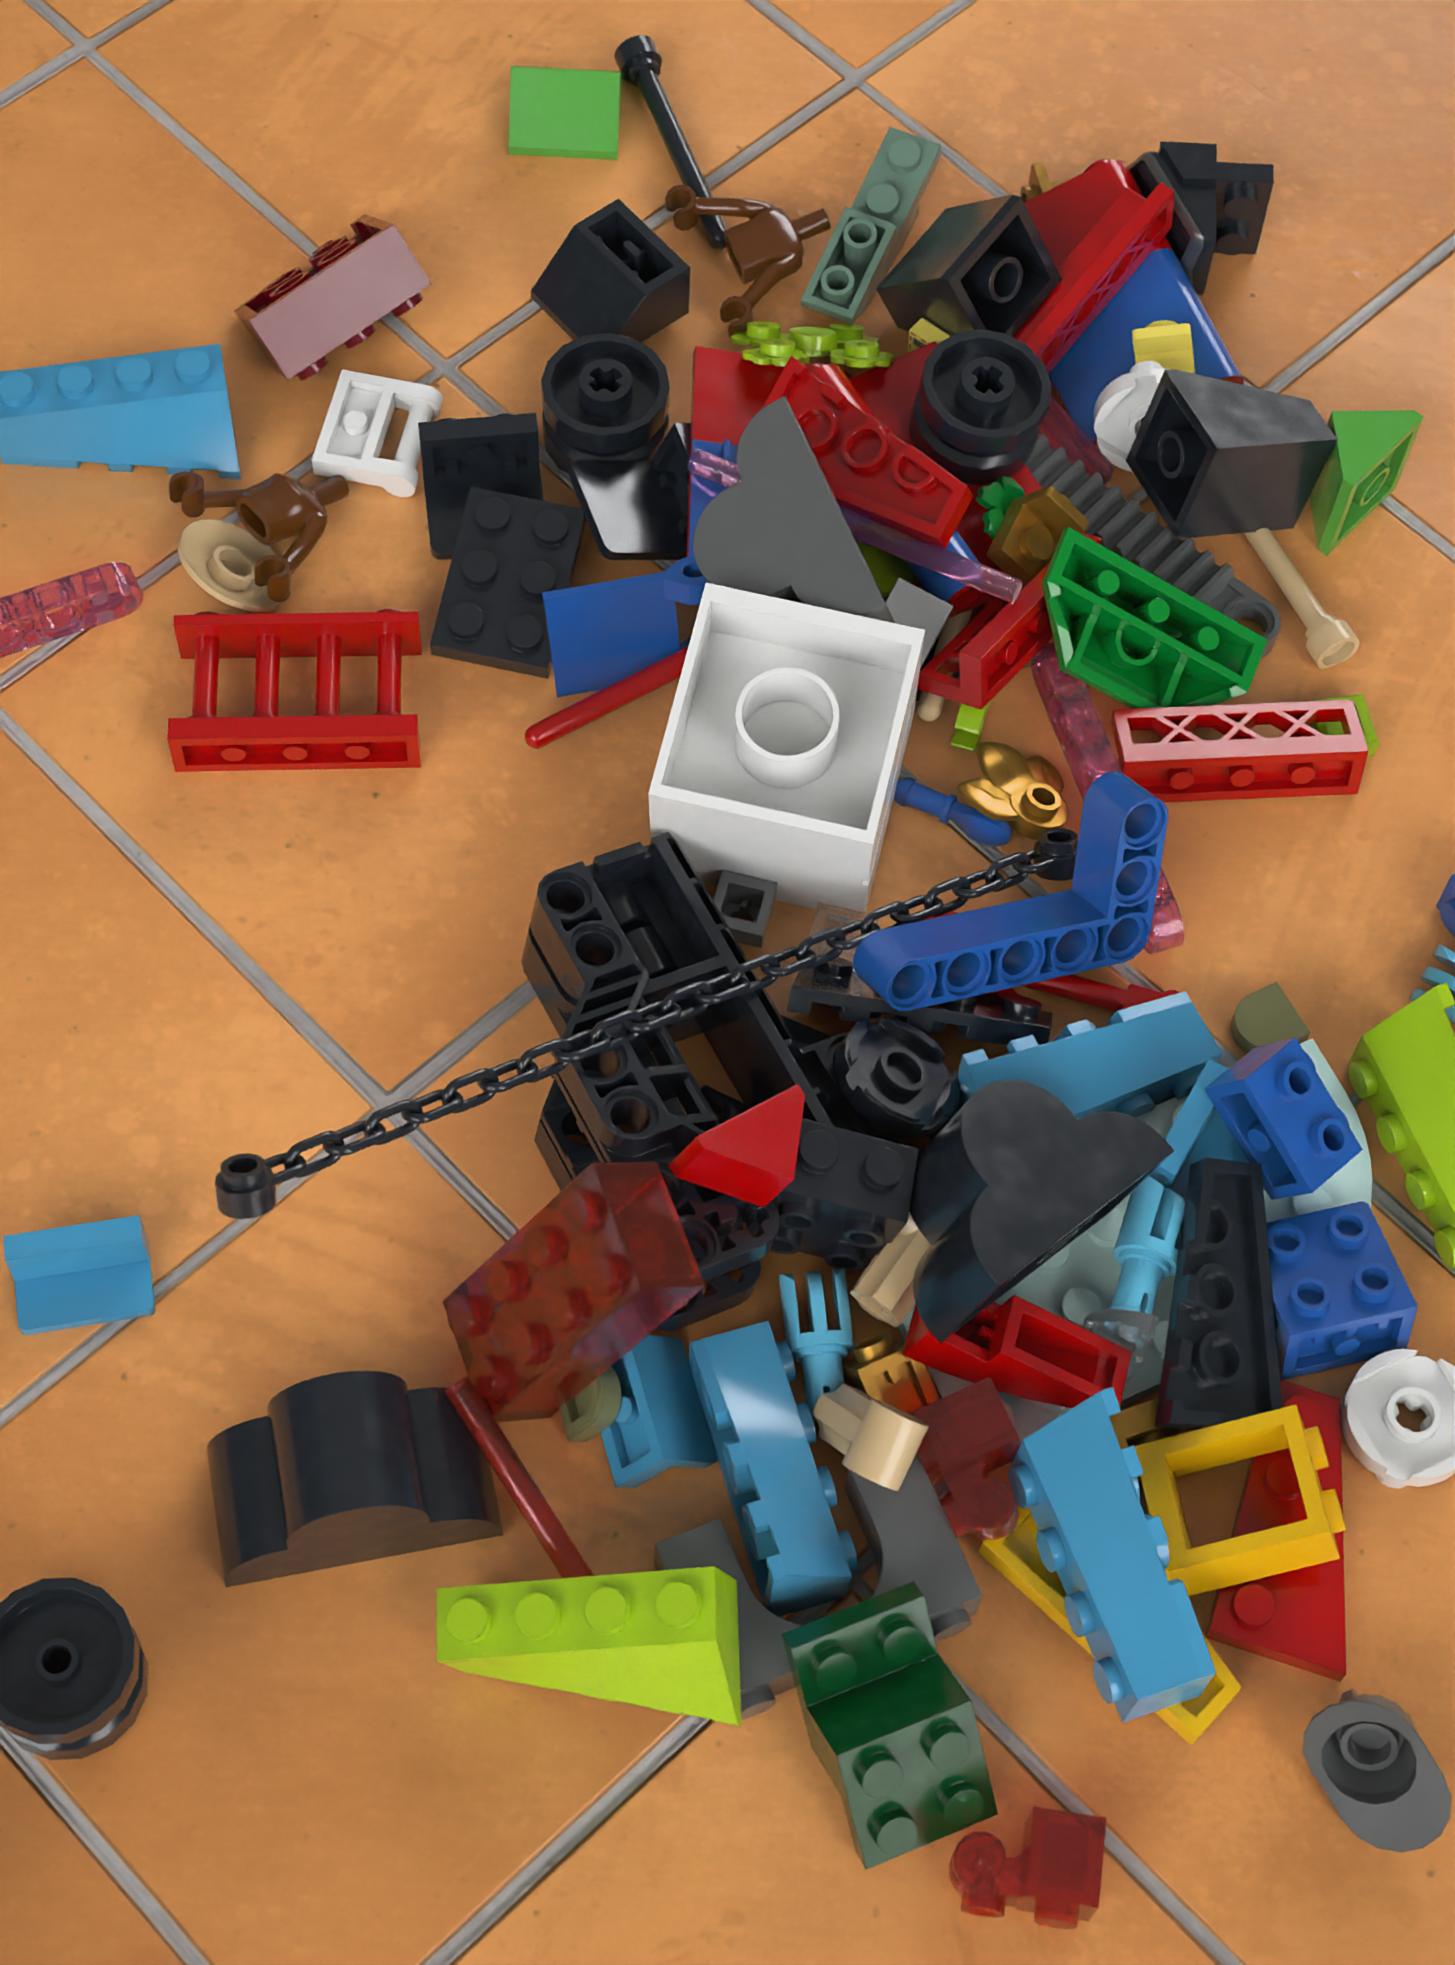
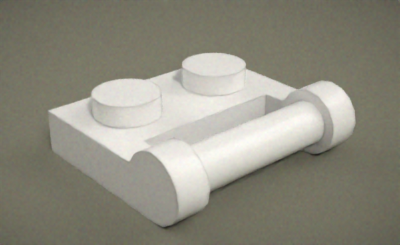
[312,369,443,497]

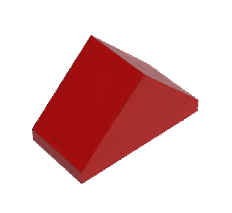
[668,1084,805,1207]

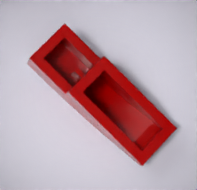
[902,1295,1132,1408]

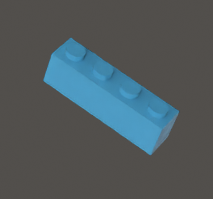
[0,344,241,479]
[957,991,1223,1119]
[689,1321,859,1617]
[1009,1387,1216,1723]

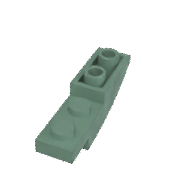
[801,127,941,324]

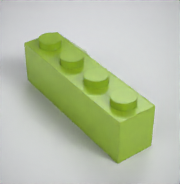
[1348,982,1455,1270]
[437,1566,742,1727]

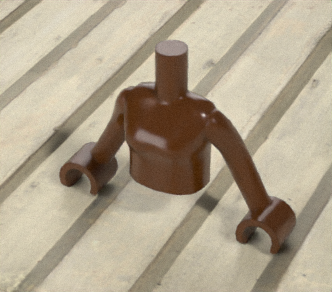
[665,185,831,339]
[169,471,349,602]

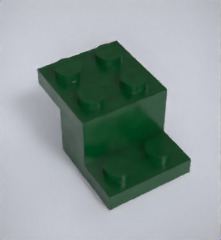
[781,1581,998,1870]

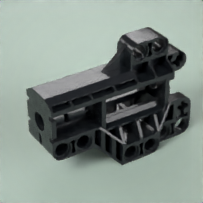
[521,832,906,1331]

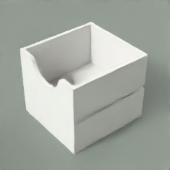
[648,583,925,920]

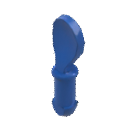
[894,777,1012,847]

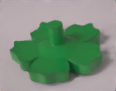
[976,476,1025,540]

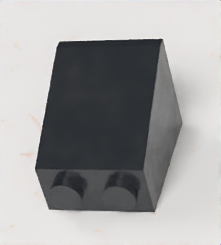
[876,195,1062,337]
[1126,369,1338,539]

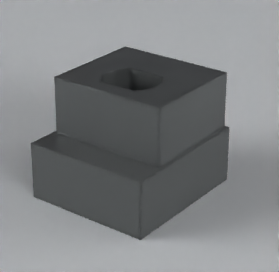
[713,870,777,948]

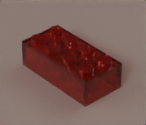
[442,1162,705,1423]

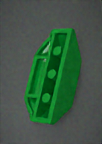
[1042,527,1268,709]

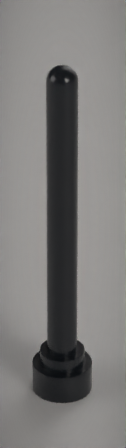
[614,35,727,250]

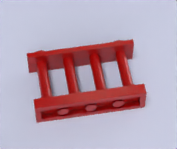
[167,609,422,772]

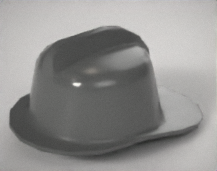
[1303,1688,1451,1852]

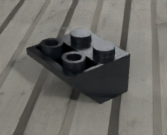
[531,198,690,342]

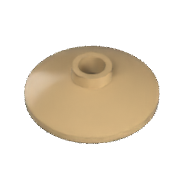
[178,519,282,612]

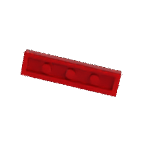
[1013,182,1175,374]
[918,533,1101,710]
[1111,700,1368,803]

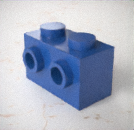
[1204,1037,1363,1200]

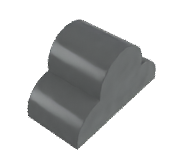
[693,396,895,623]

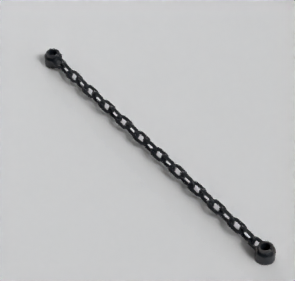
[215,828,1078,1219]

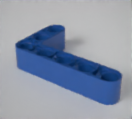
[853,771,1168,1011]

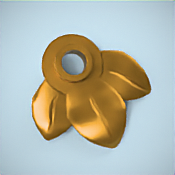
[956,742,1068,840]

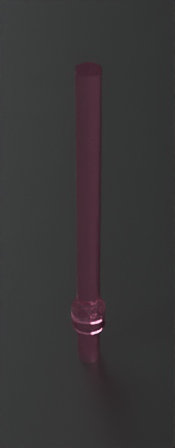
[687,449,1023,603]

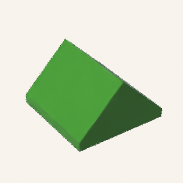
[508,65,623,160]
[1309,410,1424,556]

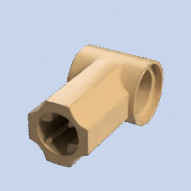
[850,1212,931,1328]
[812,1383,929,1491]

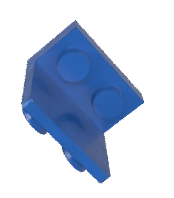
[1266,1201,1418,1380]

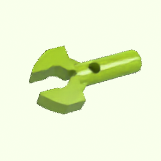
[951,702,990,752]

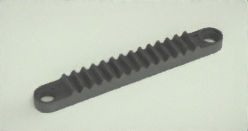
[1025,433,1281,658]

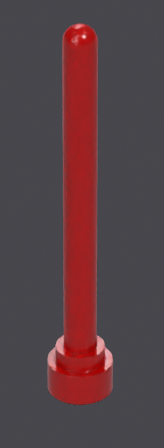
[525,646,688,749]

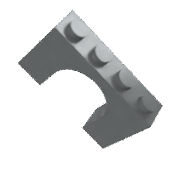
[654,1453,982,1719]

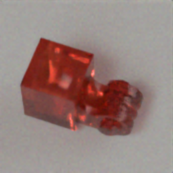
[914,1376,1021,1541]
[948,1807,1107,1929]

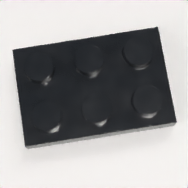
[430,486,586,679]

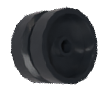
[909,329,1051,486]
[541,333,670,475]
[0,1578,149,1760]

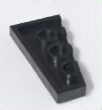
[787,955,1052,1045]
[1155,1158,1283,1430]

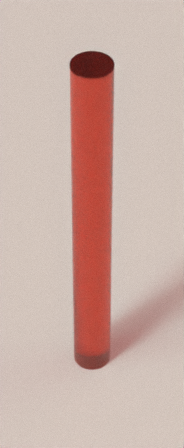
[444,1376,594,1578]

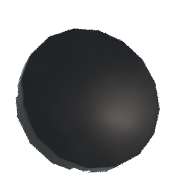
[834,1017,960,1138]

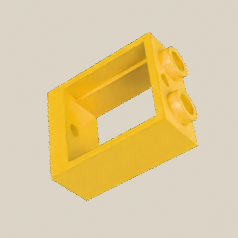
[1134,1404,1346,1596]

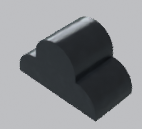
[909,1080,1174,1344]
[207,1371,503,1587]

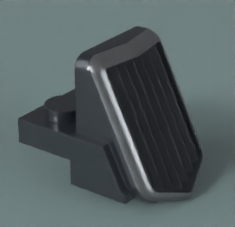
[1128,141,1274,296]

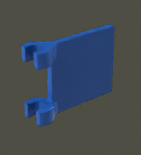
[542,556,708,697]

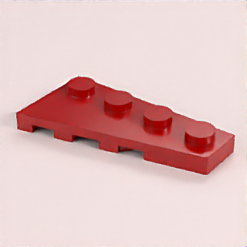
[735,356,974,549]
[1205,1380,1346,1682]

